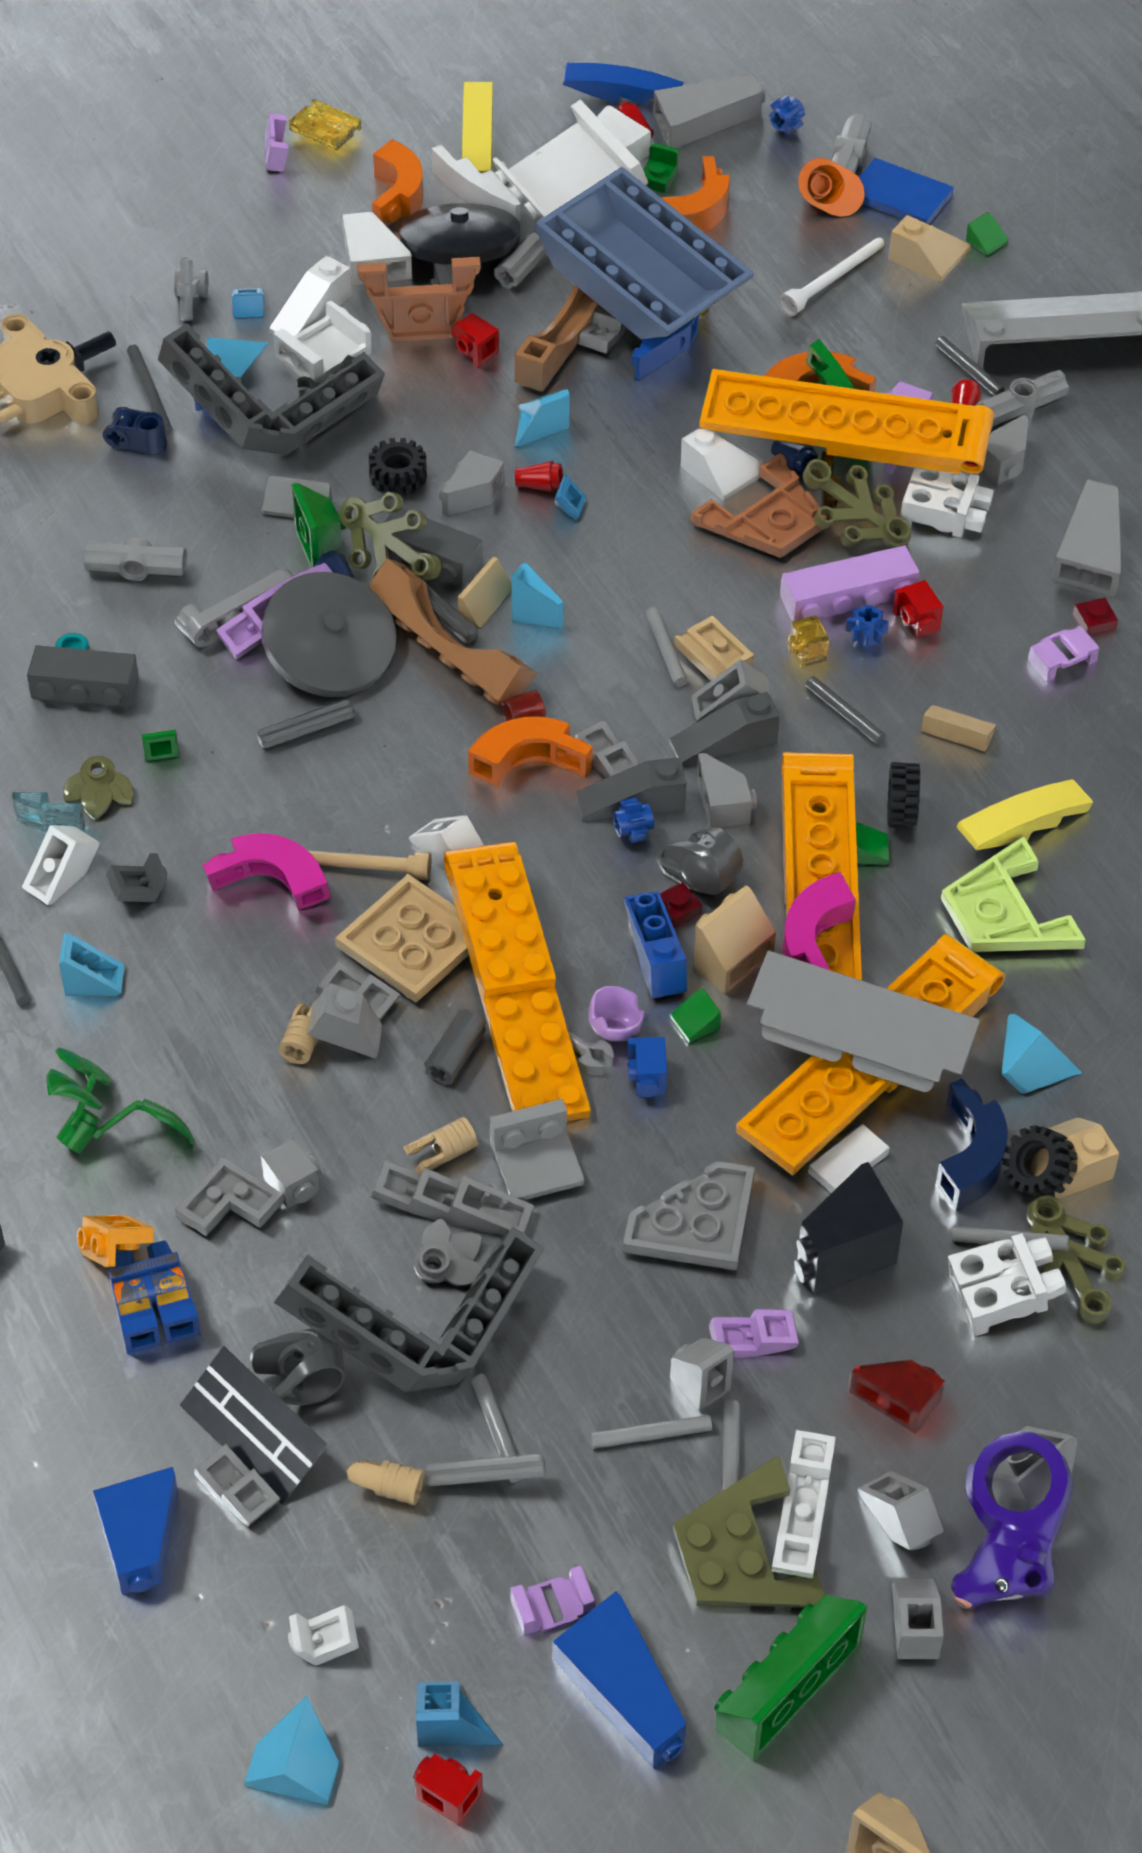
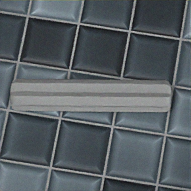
[425,1454,545,1486]

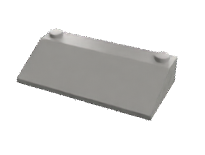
[961,292,1142,369]

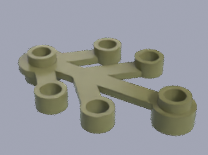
[803,459,911,548]
[339,492,441,580]
[1027,1195,1126,1324]

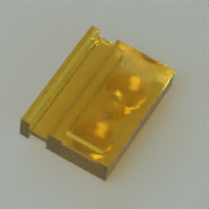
[289,99,362,151]

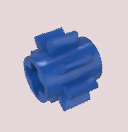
[769,95,806,134]
[846,605,889,647]
[613,797,654,843]

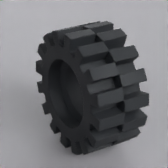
[369,438,427,496]
[887,762,921,826]
[1002,1125,1078,1198]

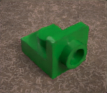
[643,142,679,194]

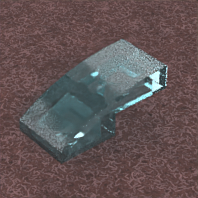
[12,792,85,832]

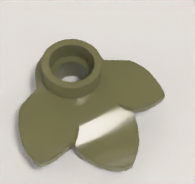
[63,756,133,820]

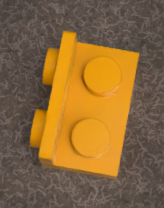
[77,1214,154,1267]

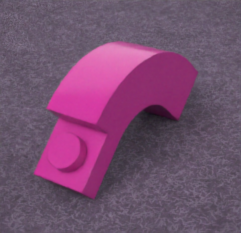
[202,833,332,911]
[782,872,856,970]

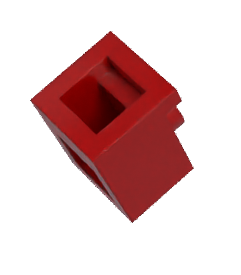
[451,312,499,368]
[893,580,944,637]
[413,1753,483,1825]

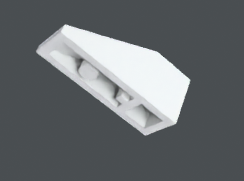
[270,255,352,336]

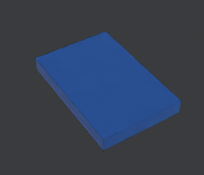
[859,158,954,224]

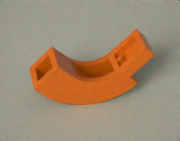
[372,139,424,227]
[661,156,730,233]
[764,352,876,392]
[468,717,593,787]

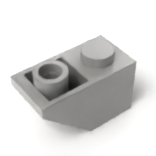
[439,450,505,516]
[892,1579,944,1659]

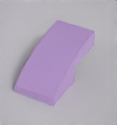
[709,1309,799,1359]

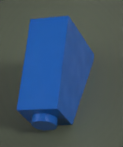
[93,1467,178,1594]

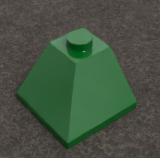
[291,483,346,568]

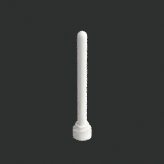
[779,237,885,316]

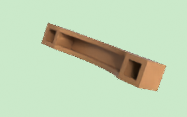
[515,284,601,392]
[368,558,537,706]

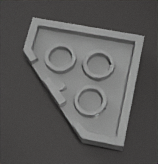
[622,1161,755,1271]

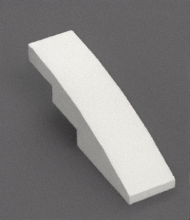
[431,145,521,227]

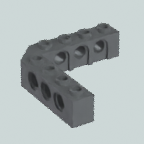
[158,323,385,455]
[274,1227,545,1392]

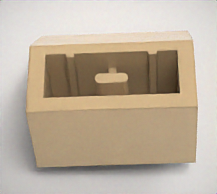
[693,885,776,994]

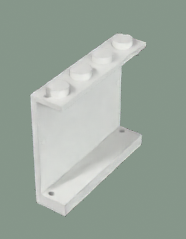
[493,99,648,220]

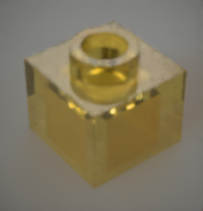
[787,615,829,667]

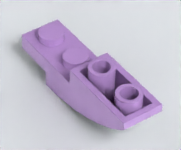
[216,563,333,660]

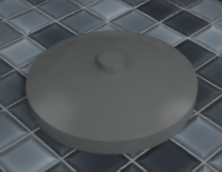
[261,572,396,697]

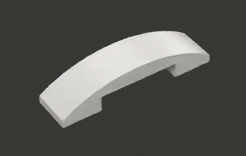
[772,1430,836,1579]

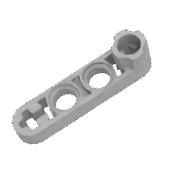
[175,569,295,647]

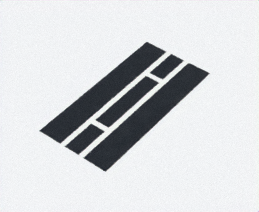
[180,1346,328,1505]

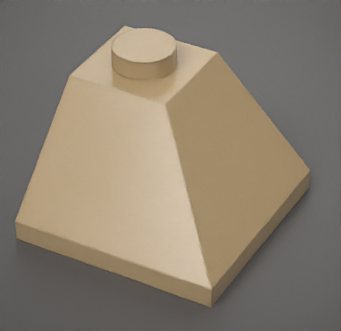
[888,215,971,282]
[1011,1117,1119,1199]
[847,1792,930,1853]

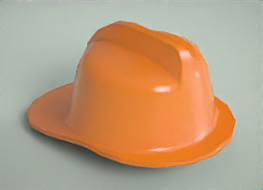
[798,158,865,217]

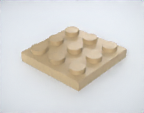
[335,874,469,1003]

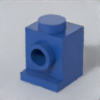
[627,1037,667,1097]

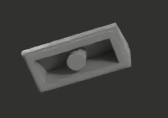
[262,475,332,518]

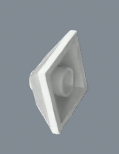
[681,428,765,501]

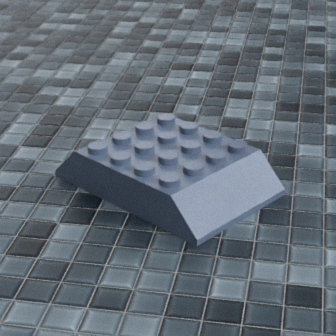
[535,167,754,339]

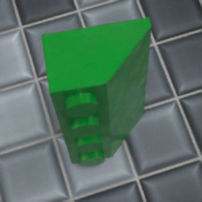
[714,1595,867,1761]

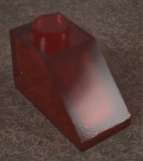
[849,1359,945,1434]

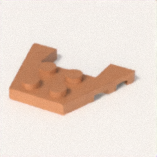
[358,257,481,342]
[690,453,827,558]

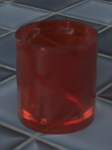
[502,689,546,721]

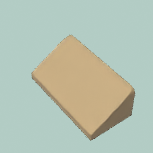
[458,557,512,629]
[921,705,997,752]

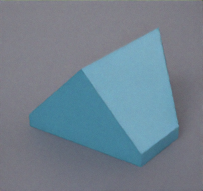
[207,337,268,378]
[514,389,570,449]
[512,563,564,628]
[59,932,125,996]
[1001,1013,1082,1094]
[245,1695,340,1805]

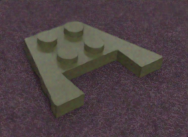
[673,1457,825,1610]

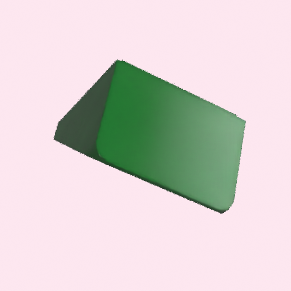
[966,212,1008,256]
[141,729,179,761]
[856,822,889,865]
[670,988,721,1042]

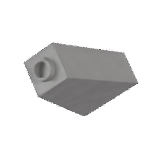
[653,74,765,148]
[1052,479,1121,597]

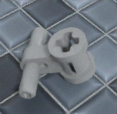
[174,258,209,321]

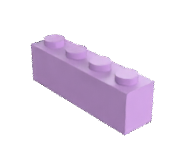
[780,545,920,624]

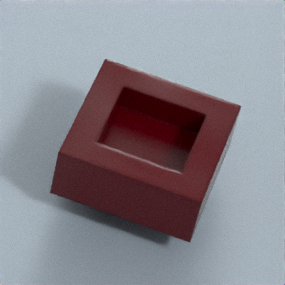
[1073,597,1118,636]
[660,882,703,928]

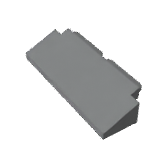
[747,950,980,1092]

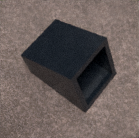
[794,1162,903,1295]

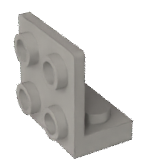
[490,1099,584,1200]

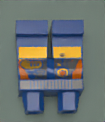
[108,1240,201,1354]

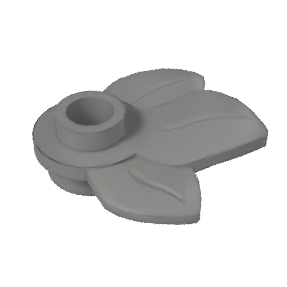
[414,1219,482,1287]

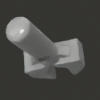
[567,1028,614,1075]

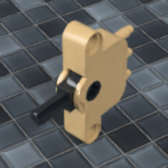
[0,314,116,424]

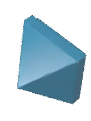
[555,475,586,520]

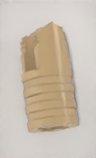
[279,1001,318,1064]
[403,1116,478,1174]
[346,1459,425,1506]

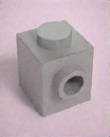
[261,1138,321,1209]

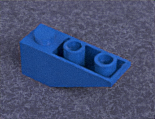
[631,315,699,381]
[624,891,687,998]

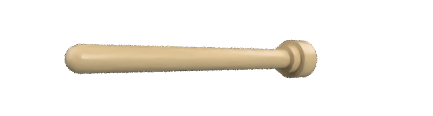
[308,851,432,881]

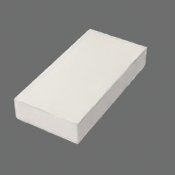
[808,1124,890,1193]

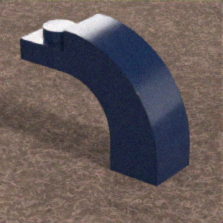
[936,1078,1008,1211]

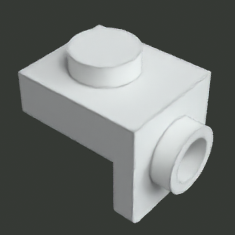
[288,1605,359,1666]

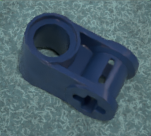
[102,407,167,455]

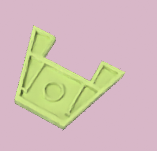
[941,836,1086,952]

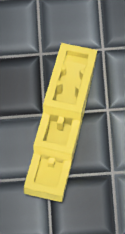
[462,82,493,174]
[956,779,1093,850]

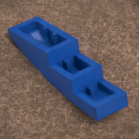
[563,62,684,107]

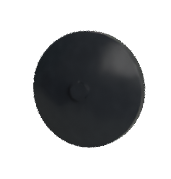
[400,203,520,265]

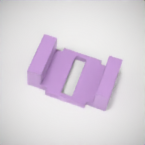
[264,113,288,172]
[1028,626,1100,682]
[510,1566,595,1635]

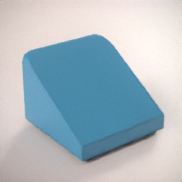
[232,288,264,318]

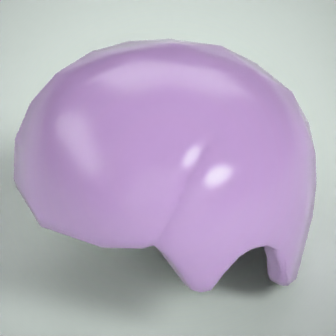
[588,986,644,1042]

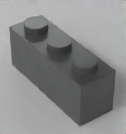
[384,508,483,588]
[27,645,139,707]

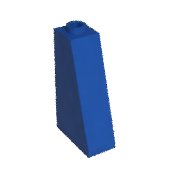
[552,1591,686,1768]

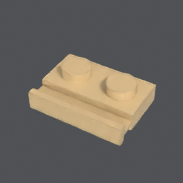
[674,615,754,681]

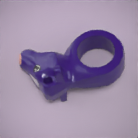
[951,1432,1073,1609]

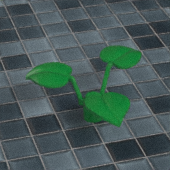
[46,1047,195,1153]

